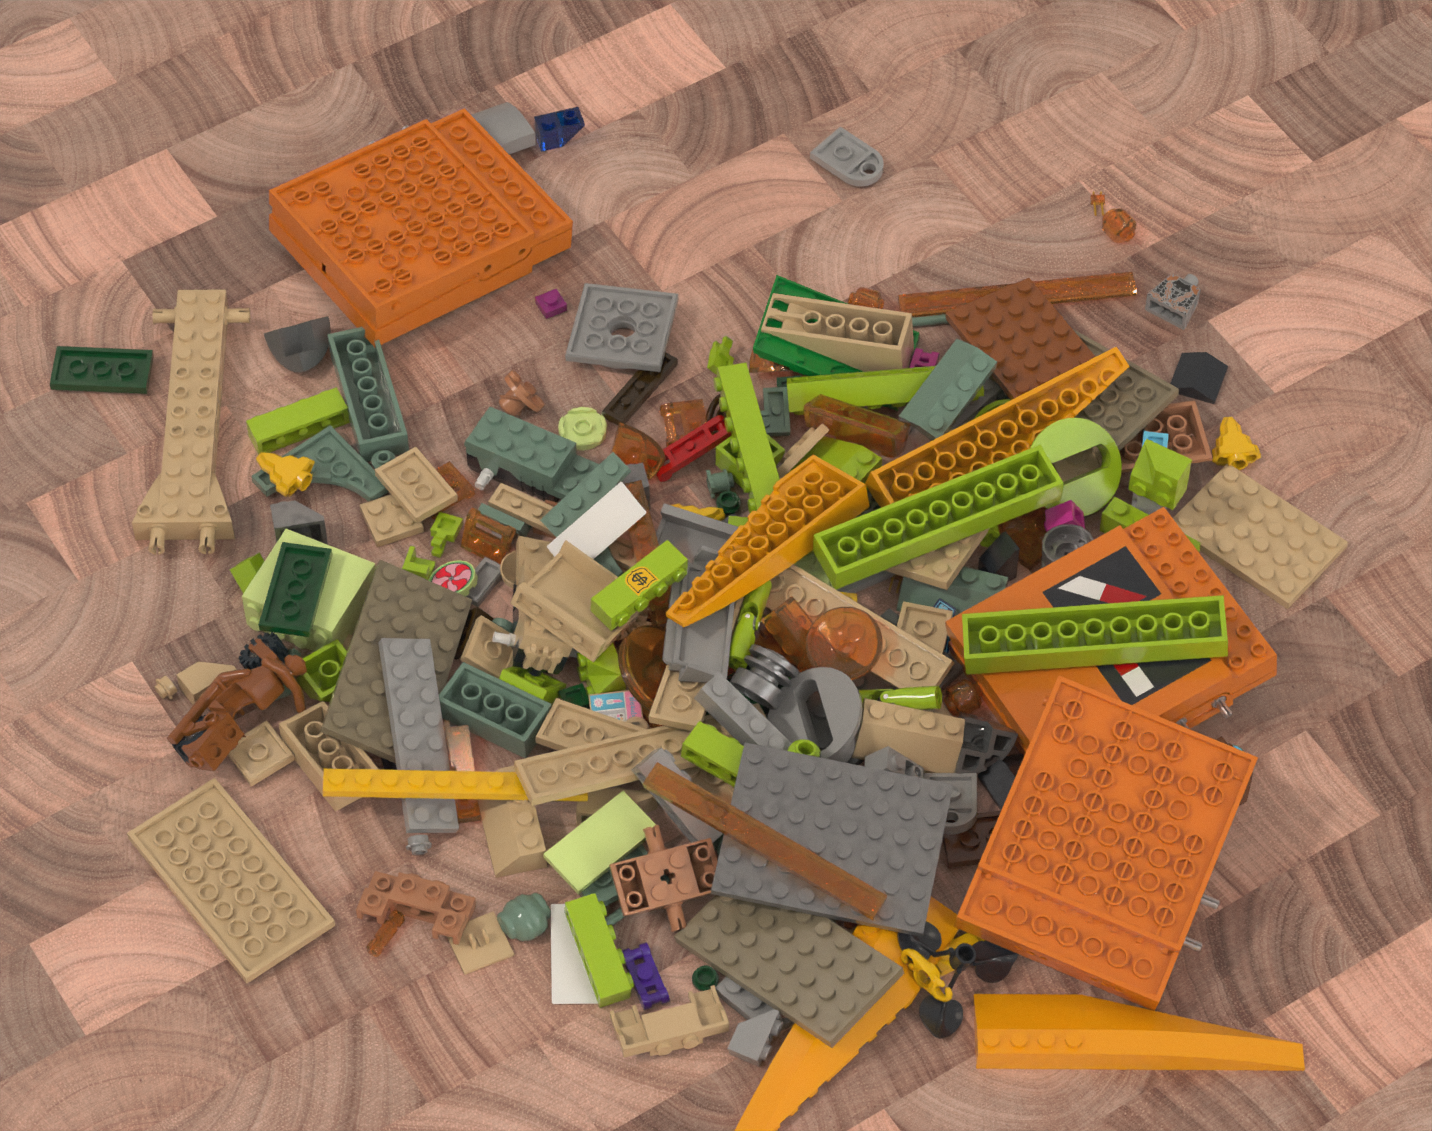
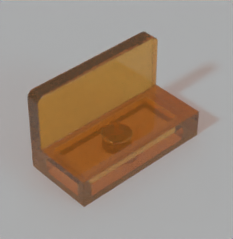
[443,720,476,771]

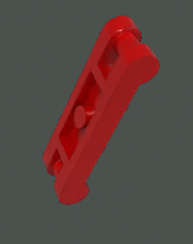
[648,415,732,482]

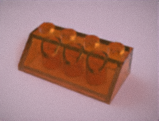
[803,394,911,458]

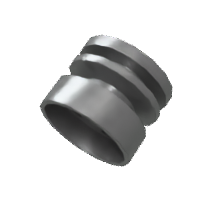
[1041,524,1094,568]
[730,644,799,710]

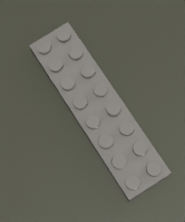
[378,638,459,833]

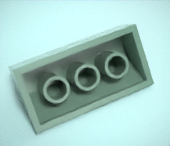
[899,339,997,441]
[896,567,1008,616]
[439,662,552,758]

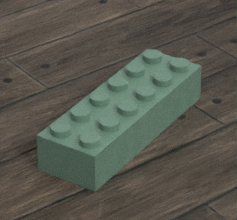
[327,327,409,462]

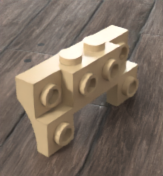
[610,985,729,1058]

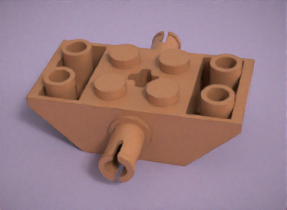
[609,825,718,932]

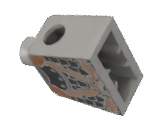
[1145,274,1200,330]

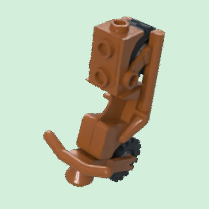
[167,632,307,771]

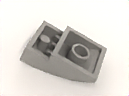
[472,102,536,155]

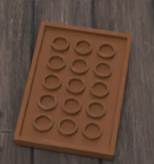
[946,278,1096,400]

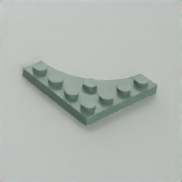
[251,425,389,502]
[540,452,631,577]

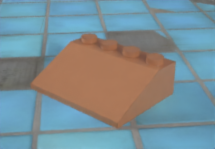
[1119,401,1212,473]

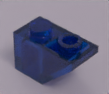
[534,107,585,152]

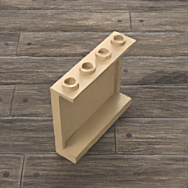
[511,540,642,662]

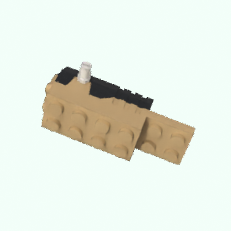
[492,536,578,677]

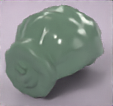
[497,892,551,941]

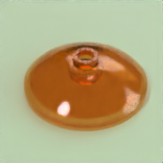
[805,607,883,680]

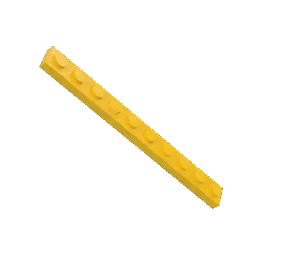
[323,769,588,801]

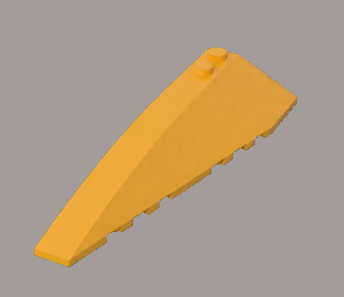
[666,454,870,628]

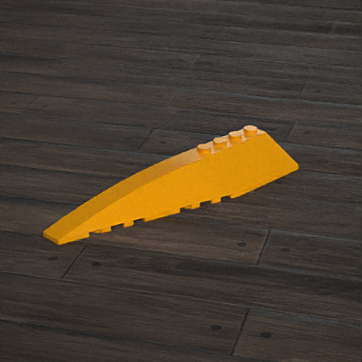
[865,346,1129,508]
[734,896,959,1131]
[973,994,1305,1071]

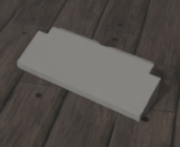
[663,545,735,682]

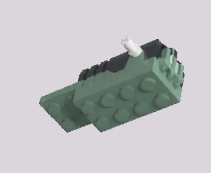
[464,407,599,502]

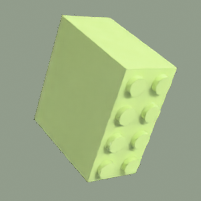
[242,529,376,652]

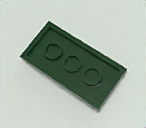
[50,346,154,394]
[258,542,333,637]

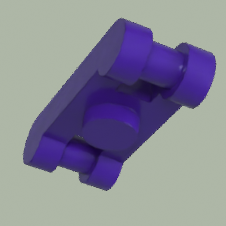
[622,942,670,1010]

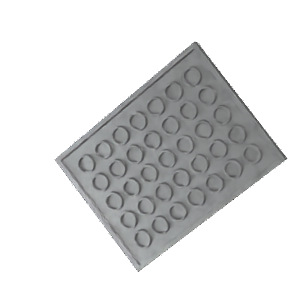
[711,743,953,937]

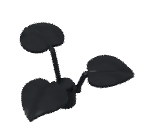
[897,921,1019,1039]

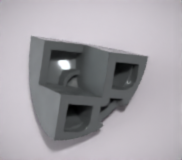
[264,316,331,372]
[955,712,1018,774]

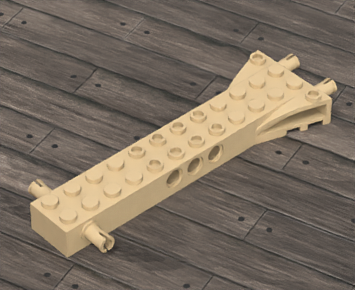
[132,290,250,555]

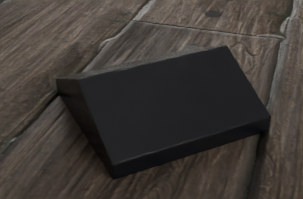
[1170,352,1228,404]
[978,753,1024,810]

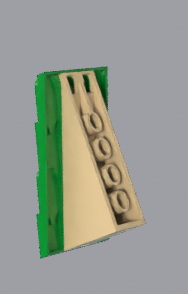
[753,275,920,411]

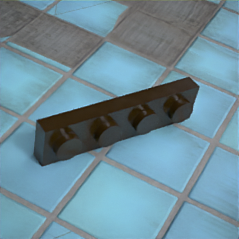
[602,352,678,428]

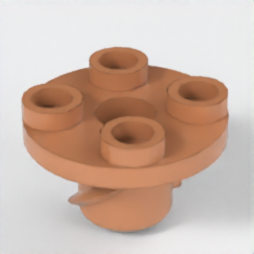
[499,370,546,417]

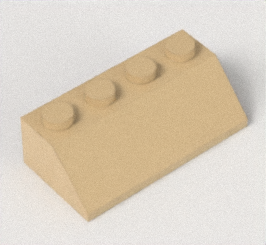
[852,698,965,773]
[477,766,547,878]

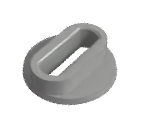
[767,667,862,763]

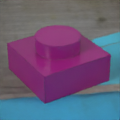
[535,289,567,319]

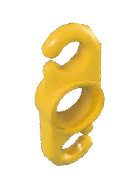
[901,948,953,1002]

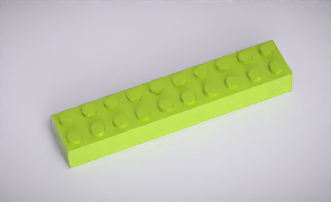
[813,445,1064,590]
[962,595,1228,675]

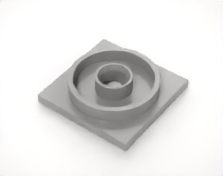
[565,283,679,372]

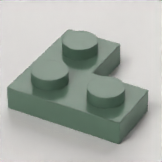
[760,387,791,436]

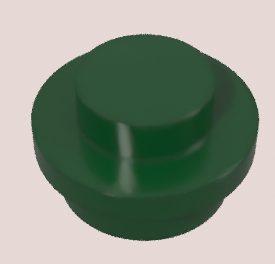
[716,491,741,515]
[692,965,719,991]

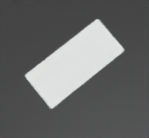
[547,482,646,559]
[551,904,598,1004]

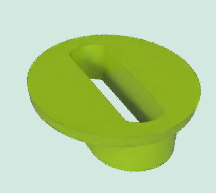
[1030,418,1122,516]

